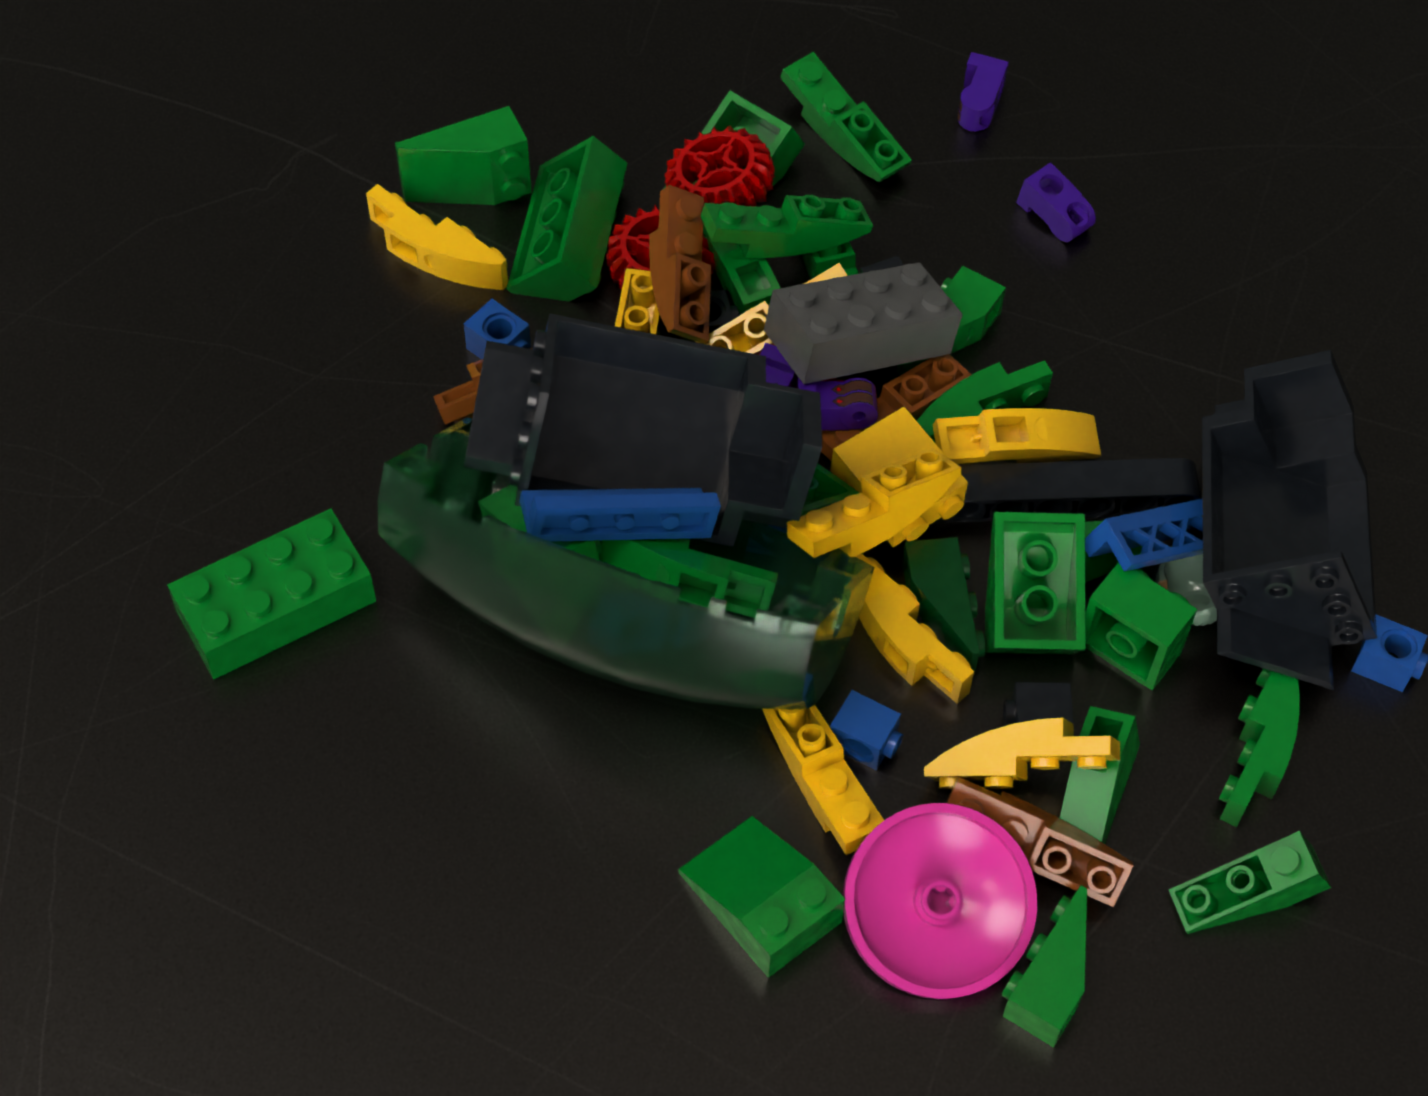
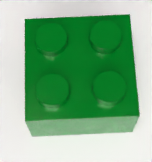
[1085,562,1197,691]

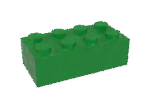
[167,508,376,680]

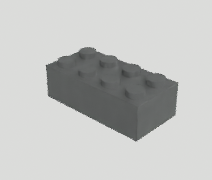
[764,262,962,384]

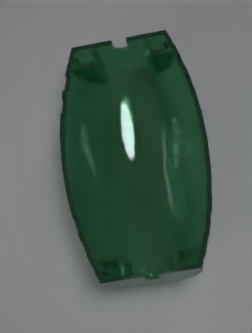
[378,417,875,709]

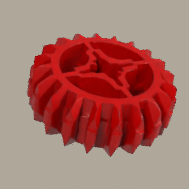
[664,125,775,206]
[606,204,715,291]

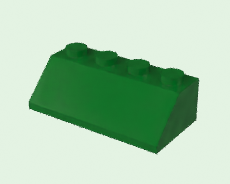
[506,136,628,302]

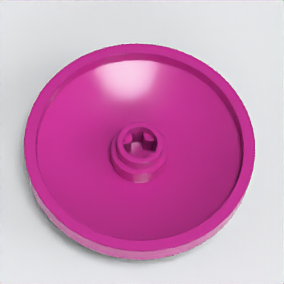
[843,803,1037,999]

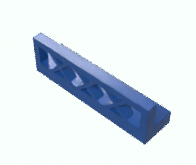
[520,488,721,542]
[1085,498,1203,572]

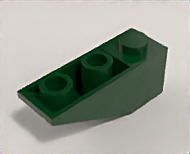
[901,537,985,675]

